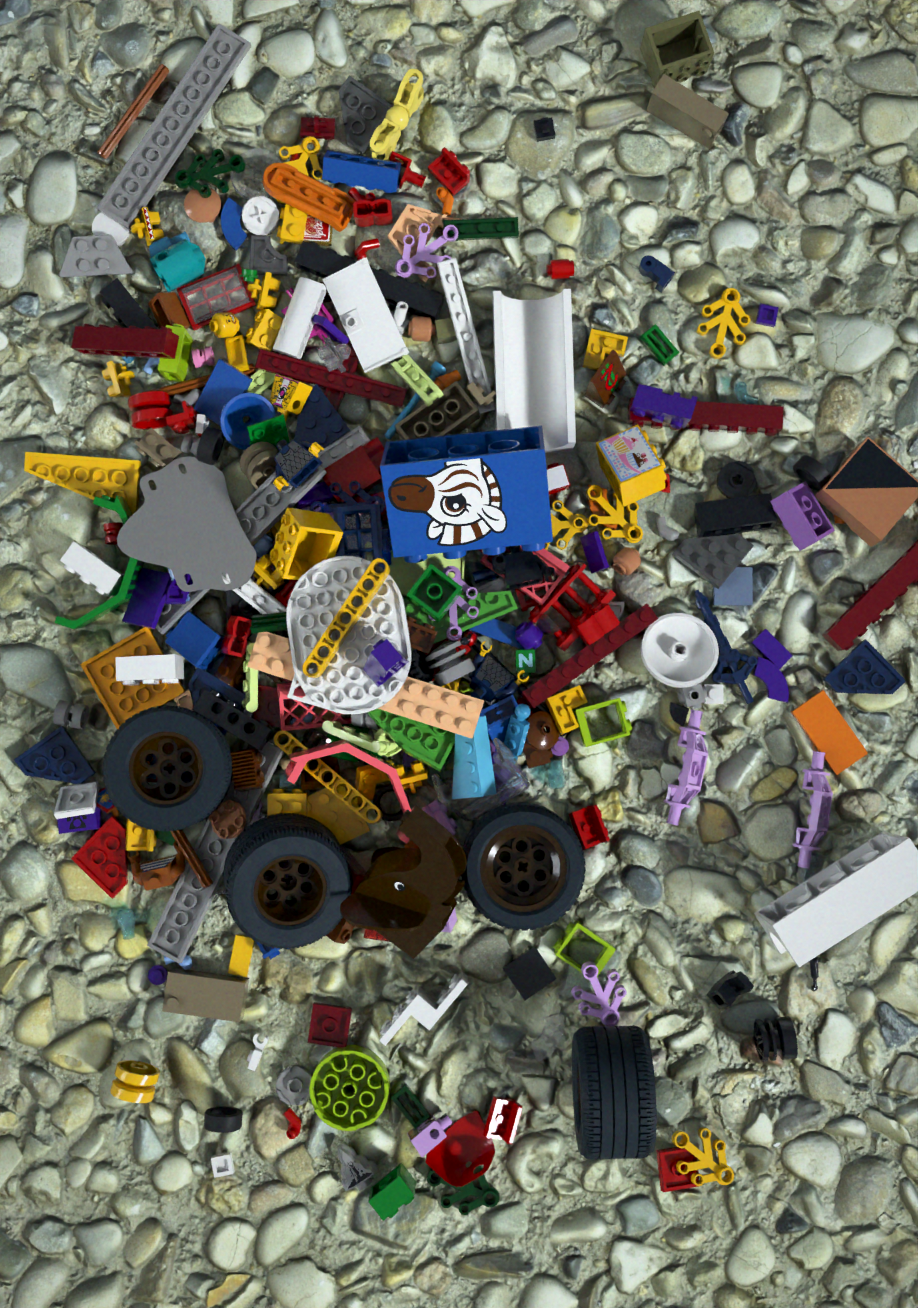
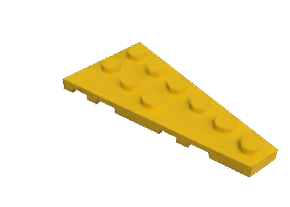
[24,452,141,514]

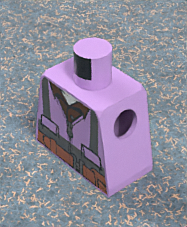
[407,1113,453,1157]

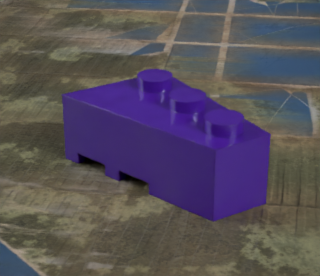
[630,384,698,429]
[363,639,409,687]

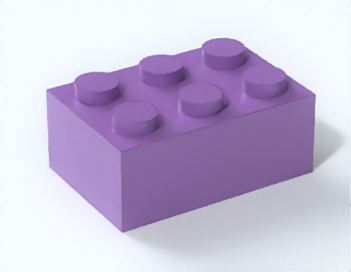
[770,481,835,551]

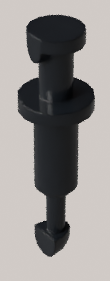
[808,956,821,992]

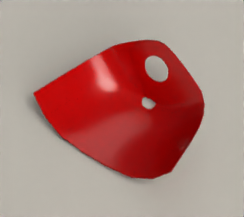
[425,1110,495,1187]

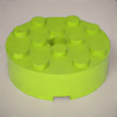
[309,1045,390,1131]

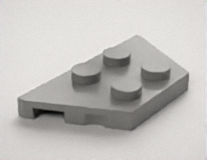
[59,235,134,278]

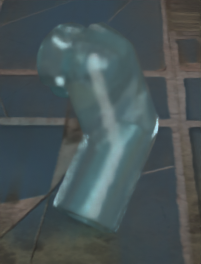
[734,382,758,405]

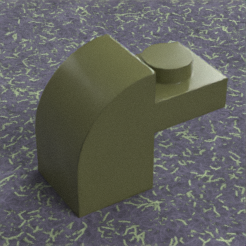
[435,308,457,344]

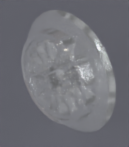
[231,148,282,200]

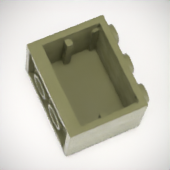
[640,11,714,88]

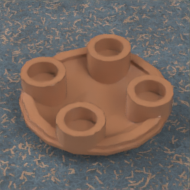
[184,188,221,223]
[209,800,246,839]

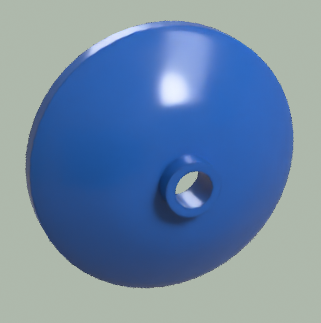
[220,392,276,450]

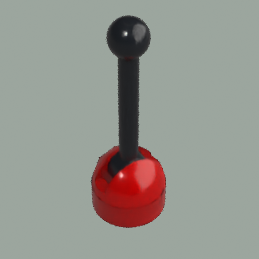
[460,631,478,646]

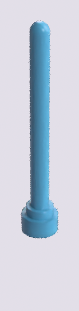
[385,361,447,439]

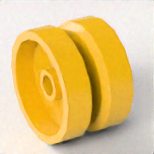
[110,1060,160,1103]

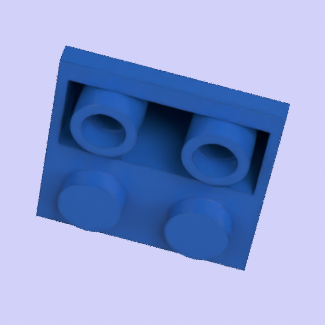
[480,695,518,746]

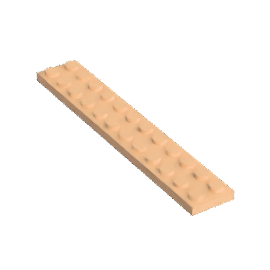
[247,632,484,739]

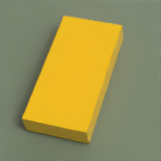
[224,335,249,372]
[228,934,255,977]

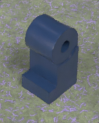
[639,255,675,293]

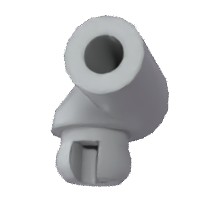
[173,388,201,406]
[656,517,679,541]

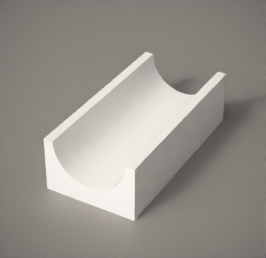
[492,289,576,453]
[754,831,918,967]

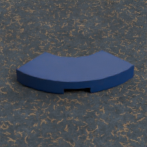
[221,198,248,251]

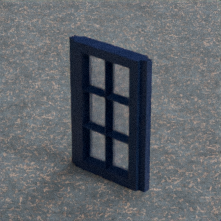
[333,504,385,570]

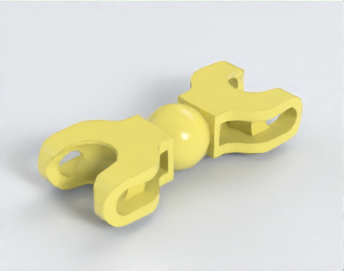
[370,69,424,161]

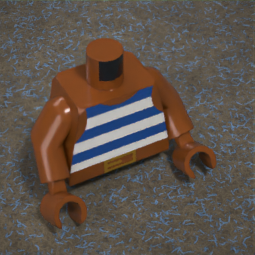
[127,841,185,891]

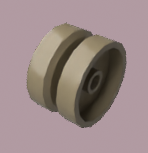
[240,442,279,489]

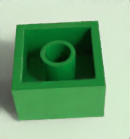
[406,564,463,623]
[368,1163,416,1221]

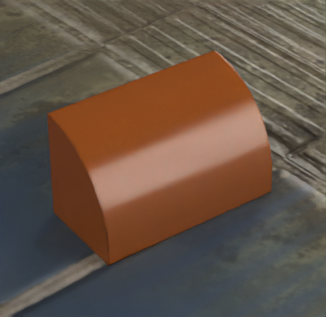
[148,292,191,329]

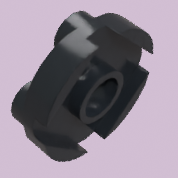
[717,461,756,498]

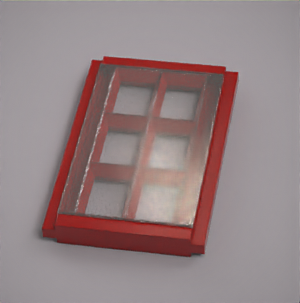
[177,264,256,331]

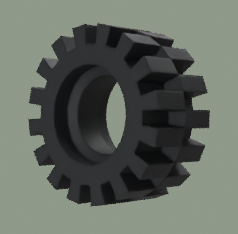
[408,650,434,683]

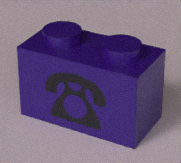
[57,807,103,834]

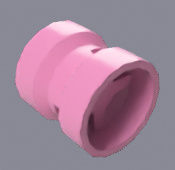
[192,346,215,368]

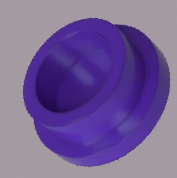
[148,965,168,985]

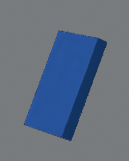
[194,359,253,426]

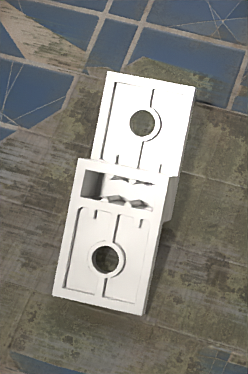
[379,972,468,1046]

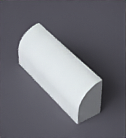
[272,277,327,360]

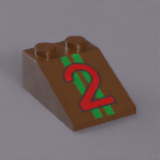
[584,350,627,409]

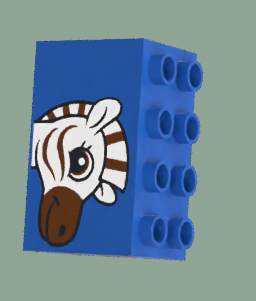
[380,425,553,563]

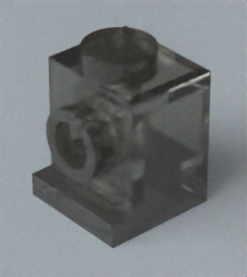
[301,728,331,749]

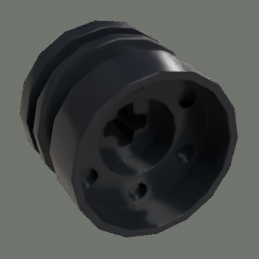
[753,1016,798,1062]

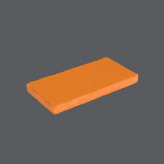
[791,690,868,775]

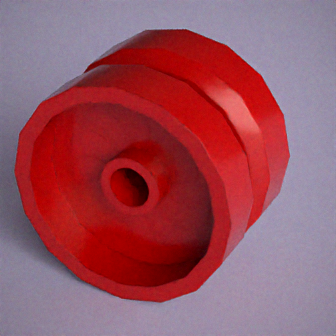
[128,391,173,430]

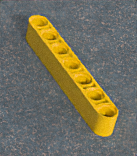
[302,558,390,678]
[274,730,382,825]

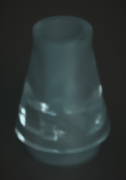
[547,760,566,789]
[116,909,136,939]

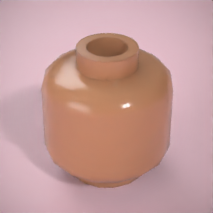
[408,316,435,342]
[612,547,641,575]

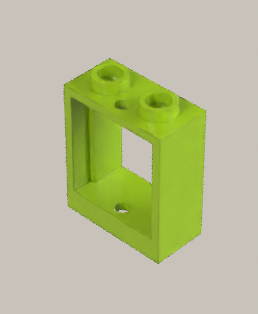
[158,324,193,382]
[574,698,632,747]
[554,920,616,977]

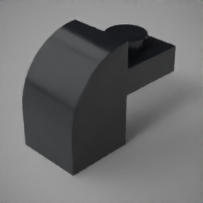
[707,970,754,1010]

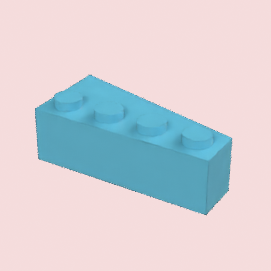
[452,716,497,799]

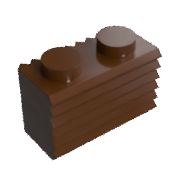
[231,748,265,792]

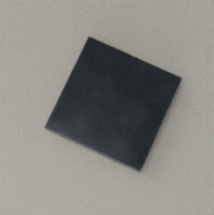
[503,945,557,1001]

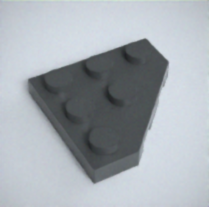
[339,75,393,155]
[673,534,754,589]

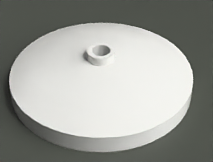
[641,613,719,688]

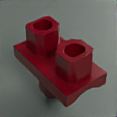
[300,115,335,140]

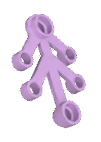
[395,223,458,279]
[428,566,479,642]
[571,961,627,1026]

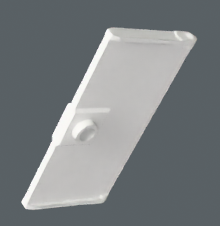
[322,257,409,373]

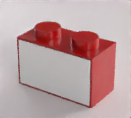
[547,463,570,495]

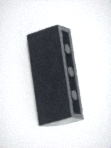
[694,493,777,538]

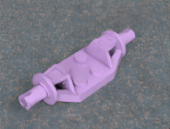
[663,709,708,826]
[792,751,833,869]

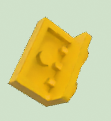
[277,204,307,245]
[245,309,283,352]
[267,789,308,817]
[126,819,157,851]

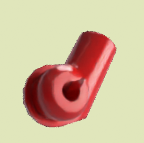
[283,1107,301,1139]

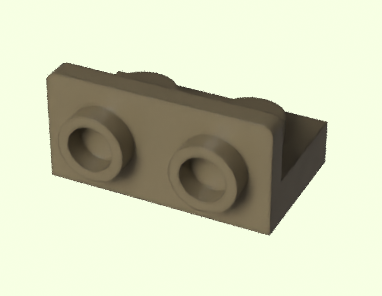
[466,382,496,407]
[134,428,181,469]

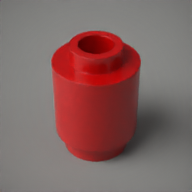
[546,259,574,280]

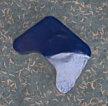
[382,528,393,567]

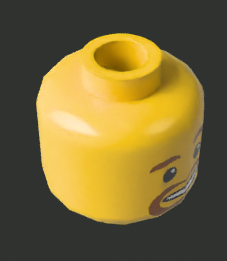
[209,312,240,338]

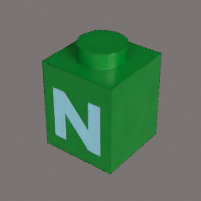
[515,649,536,677]

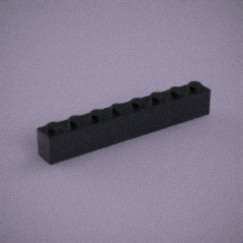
[294,241,444,322]

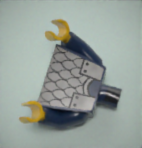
[273,440,324,491]
[469,641,529,702]

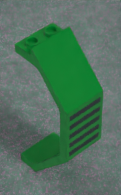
[55,495,144,629]

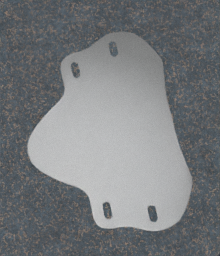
[117,456,257,592]

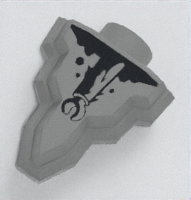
[337,1142,379,1191]

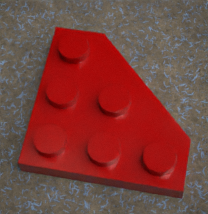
[71,816,128,899]

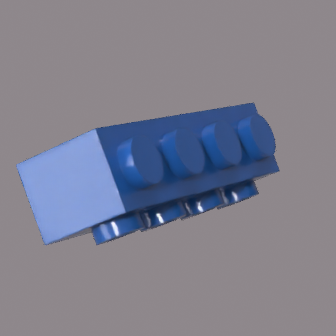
[322,150,401,193]

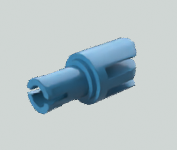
[149,231,190,257]

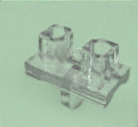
[317,337,351,373]

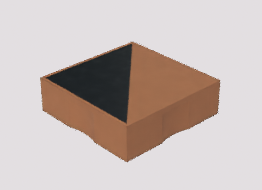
[814,437,918,547]

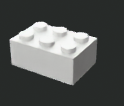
[60,541,124,598]
[115,654,184,686]

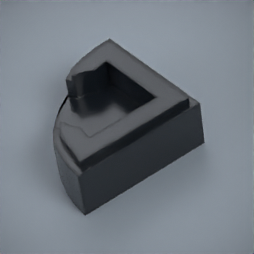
[669,702,689,727]

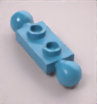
[503,704,530,765]

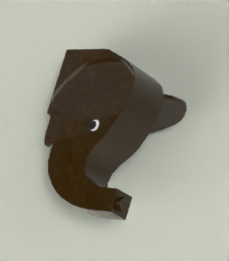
[340,805,467,959]

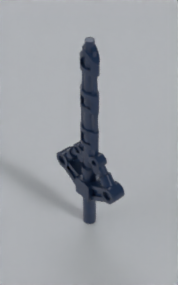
[694,590,758,704]

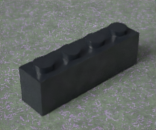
[100,278,158,329]

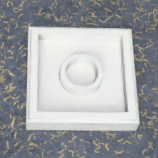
[54,781,100,819]

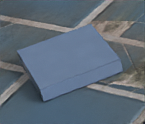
[713,567,753,606]

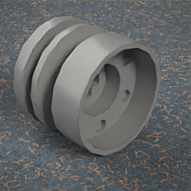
[424,640,475,687]

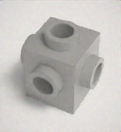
[678,683,707,710]

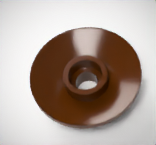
[526,711,560,750]

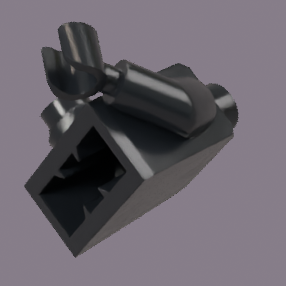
[491,545,556,591]

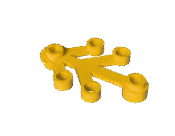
[272,136,323,204]
[697,288,750,359]
[586,485,643,543]
[545,500,588,550]
[672,1127,734,1186]

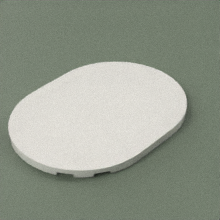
[286,556,412,714]

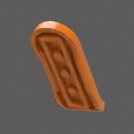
[263,163,356,232]

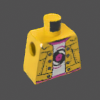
[269,374,313,422]

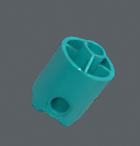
[149,238,206,293]

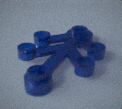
[310,481,385,529]

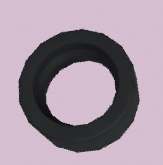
[197,426,224,465]
[793,455,831,491]
[373,784,410,822]
[204,1106,243,1133]

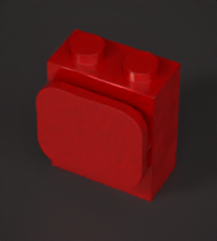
[322,446,382,505]

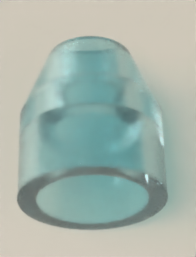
[279,773,297,789]

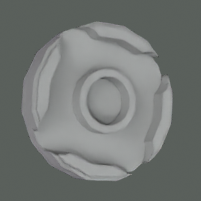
[276,1065,312,1106]

